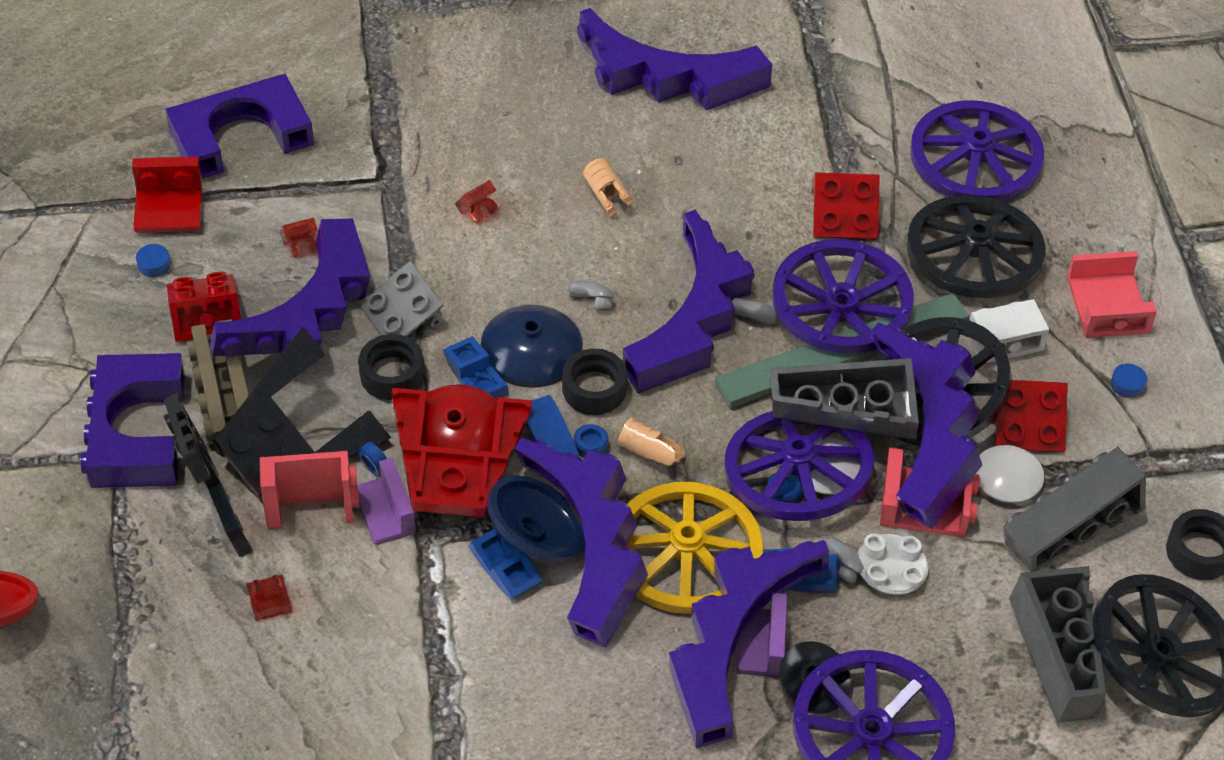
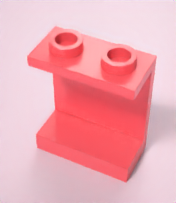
[1067,251,1157,338]
[880,448,980,537]
[260,451,360,529]

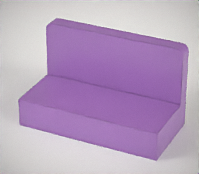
[358,458,416,544]
[737,593,787,677]

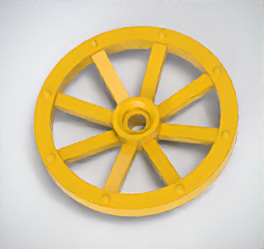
[626,482,763,614]

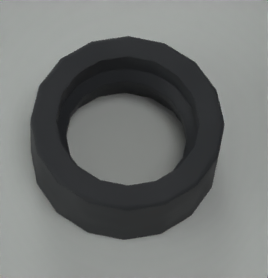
[358,334,425,400]
[562,348,627,415]
[1166,509,1224,580]

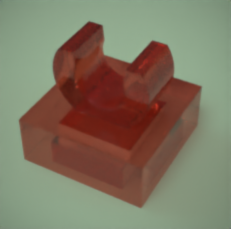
[455,180,498,223]
[280,217,318,257]
[246,575,292,621]

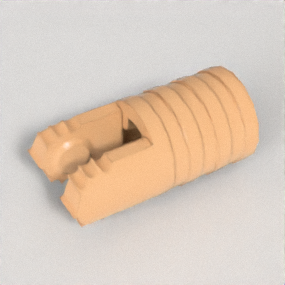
[583,158,634,217]
[618,417,685,466]

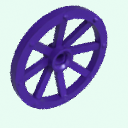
[910,100,1044,201]
[772,239,914,354]
[725,411,874,521]
[793,650,955,760]

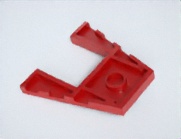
[392,388,532,517]

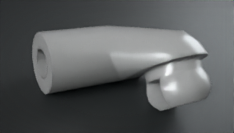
[570,280,614,310]
[732,298,779,325]
[826,536,864,583]

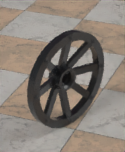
[907,195,1046,298]
[872,317,1012,446]
[1093,574,1224,717]

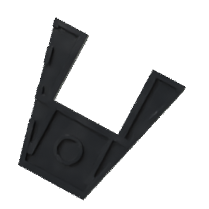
[213,327,391,497]
[163,393,253,557]

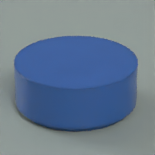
[136,244,171,277]
[1111,363,1147,397]
[574,424,609,458]
[358,441,387,477]
[767,472,802,503]

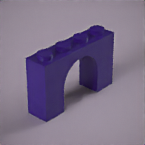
[165,73,314,179]
[80,353,185,488]

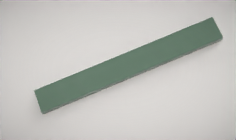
[715,293,970,409]

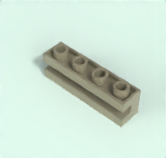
[187,319,249,454]

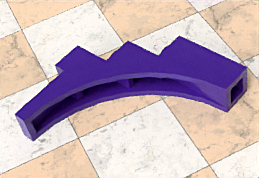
[577,8,773,110]
[623,209,755,394]
[210,218,370,357]
[871,322,983,529]
[514,437,648,648]
[669,540,829,748]

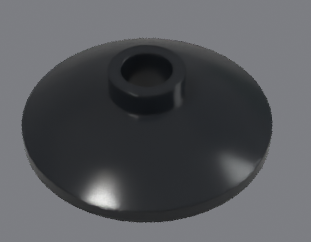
[779,641,851,714]

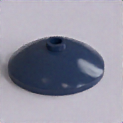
[481,305,582,387]
[487,475,585,562]

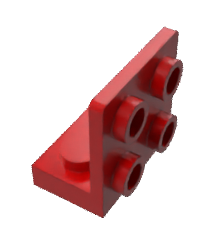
[132,156,203,233]
[811,172,880,240]
[167,271,241,342]
[993,380,1068,452]

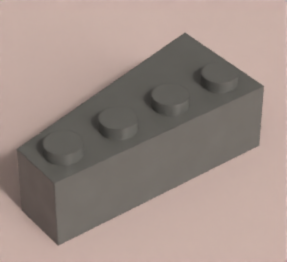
[770,358,919,440]
[1003,446,1146,572]
[1009,566,1106,723]

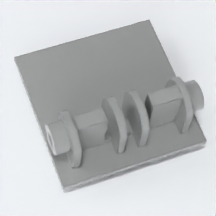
[359,261,444,337]

